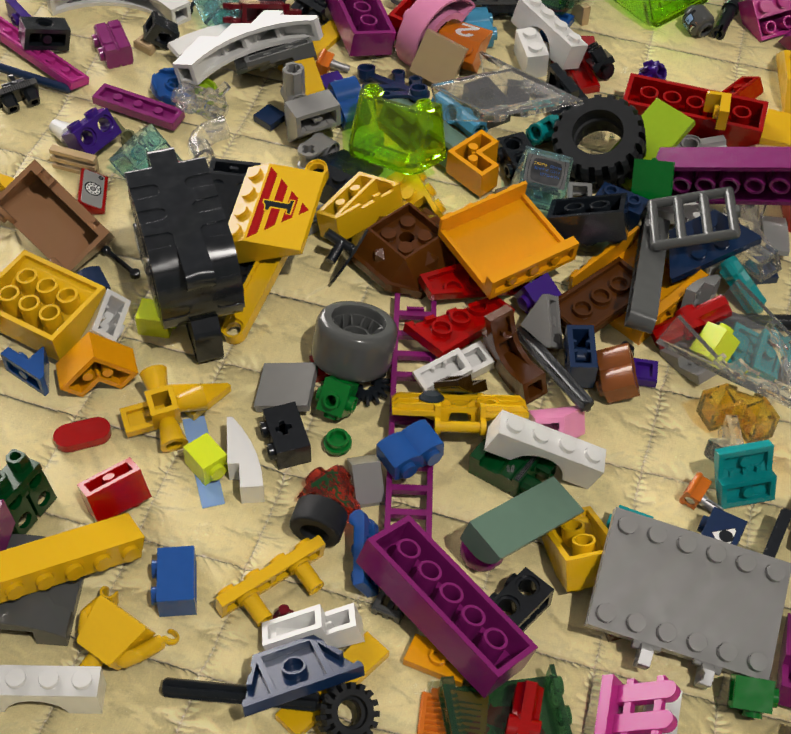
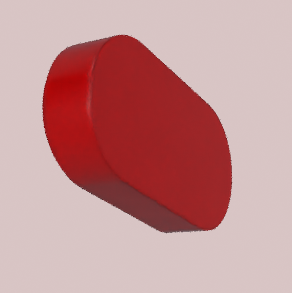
[53,417,112,452]

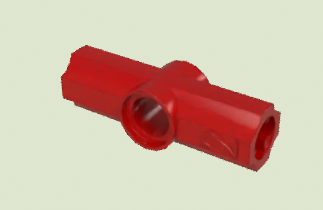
[651,294,732,350]
[504,680,544,734]

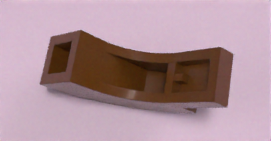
[482,304,548,405]

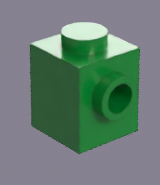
[727,674,779,719]

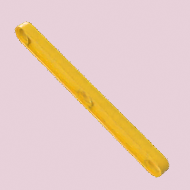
[221,159,329,345]

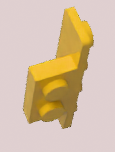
[386,147,447,218]

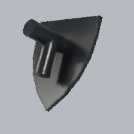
[324,228,369,284]

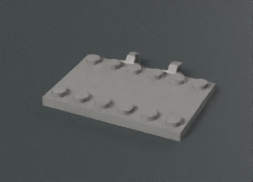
[584,507,791,690]

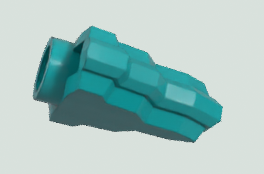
[526,114,559,147]
[718,256,767,314]

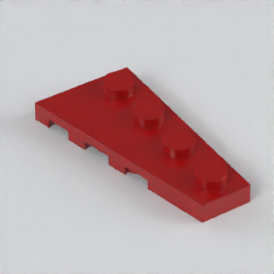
[418,263,529,300]
[403,296,515,358]

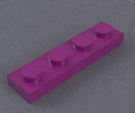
[92,83,185,131]

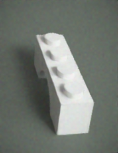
[511,0,588,70]
[484,410,606,489]
[0,665,107,714]

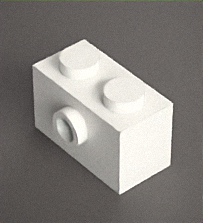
[513,27,549,79]
[81,289,131,342]

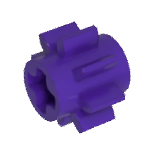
[639,60,667,80]

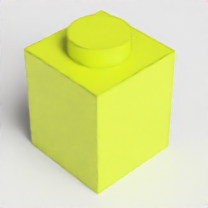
[135,298,177,338]
[691,321,740,369]
[183,433,228,485]

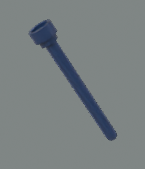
[0,63,71,94]

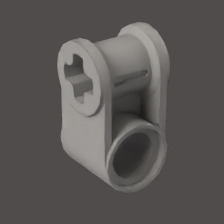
[297,132,340,169]

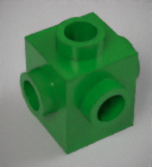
[315,376,359,420]

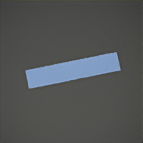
[183,416,225,508]

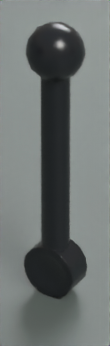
[101,245,141,279]

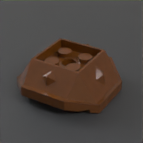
[351,202,460,299]

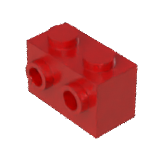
[77,457,152,522]

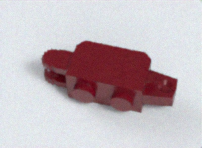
[223,0,302,24]

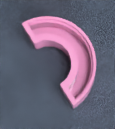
[395,0,476,67]

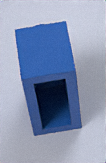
[151,546,197,617]

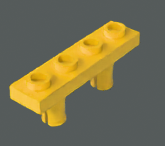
[215,535,326,627]

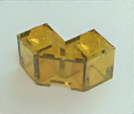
[696,383,780,443]

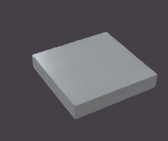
[254,362,319,412]

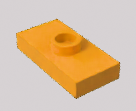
[403,634,465,688]

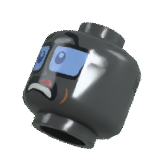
[682,4,715,37]

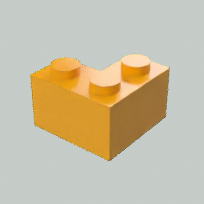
[446,129,499,197]
[55,332,138,397]

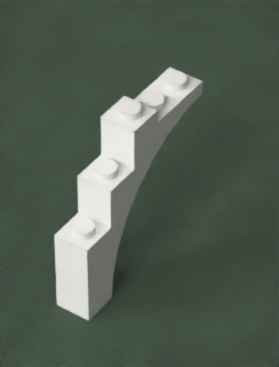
[46,0,192,26]
[172,10,323,85]

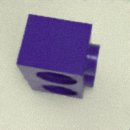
[61,107,122,155]

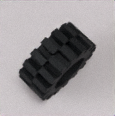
[315,682,380,734]

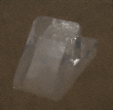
[704,415,744,462]

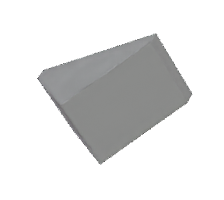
[520,294,563,349]
[347,454,385,509]

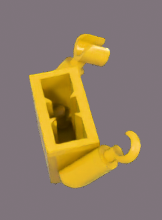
[76,586,180,671]

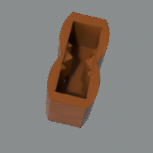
[596,343,640,404]

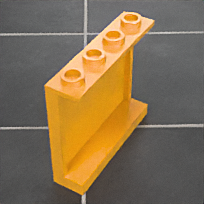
[438,180,579,300]
[568,226,709,345]

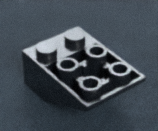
[209,158,261,223]

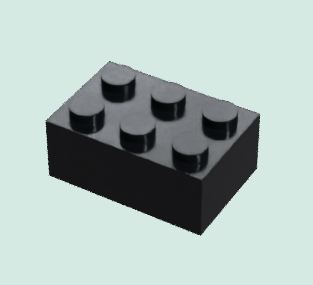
[546,193,630,246]

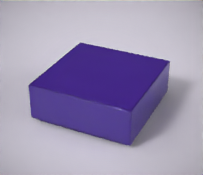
[634,358,658,388]

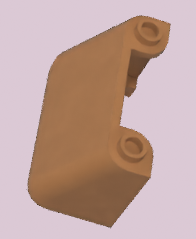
[0,159,115,272]

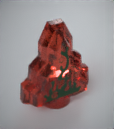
[297,464,361,523]

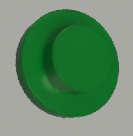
[324,428,352,455]

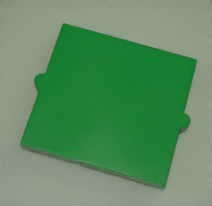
[631,158,675,200]

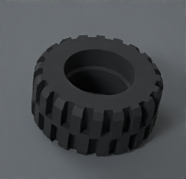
[552,94,647,191]

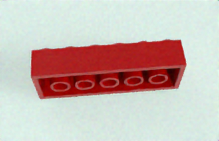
[623,73,769,147]

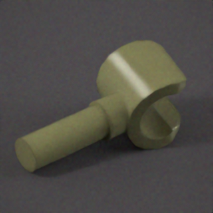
[113,117,136,148]

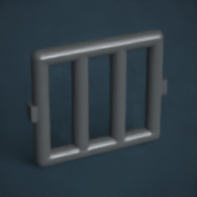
[645,186,741,251]

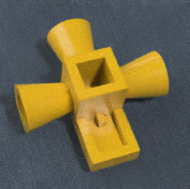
[119,365,209,452]

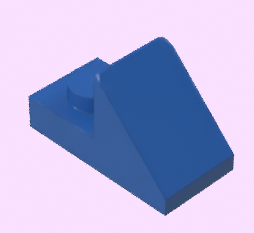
[0,347,49,396]

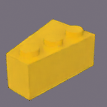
[316,171,403,239]

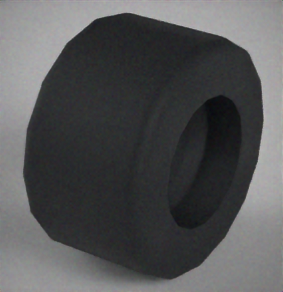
[290,494,348,547]

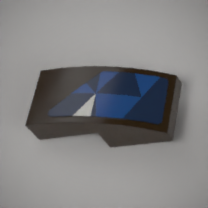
[433,374,488,394]

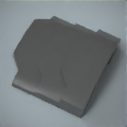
[234,37,317,75]
[0,534,85,646]

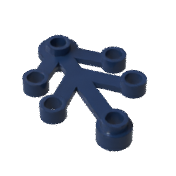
[357,63,430,104]

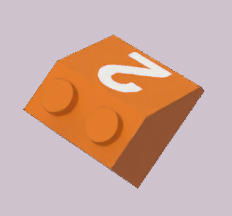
[439,19,493,73]

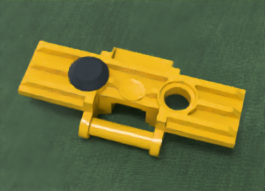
[391,390,529,436]

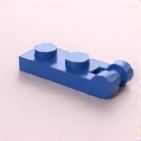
[349,509,379,598]

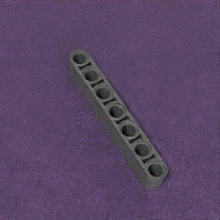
[624,213,670,334]

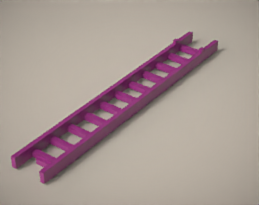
[384,293,437,538]

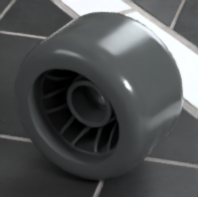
[311,301,398,383]

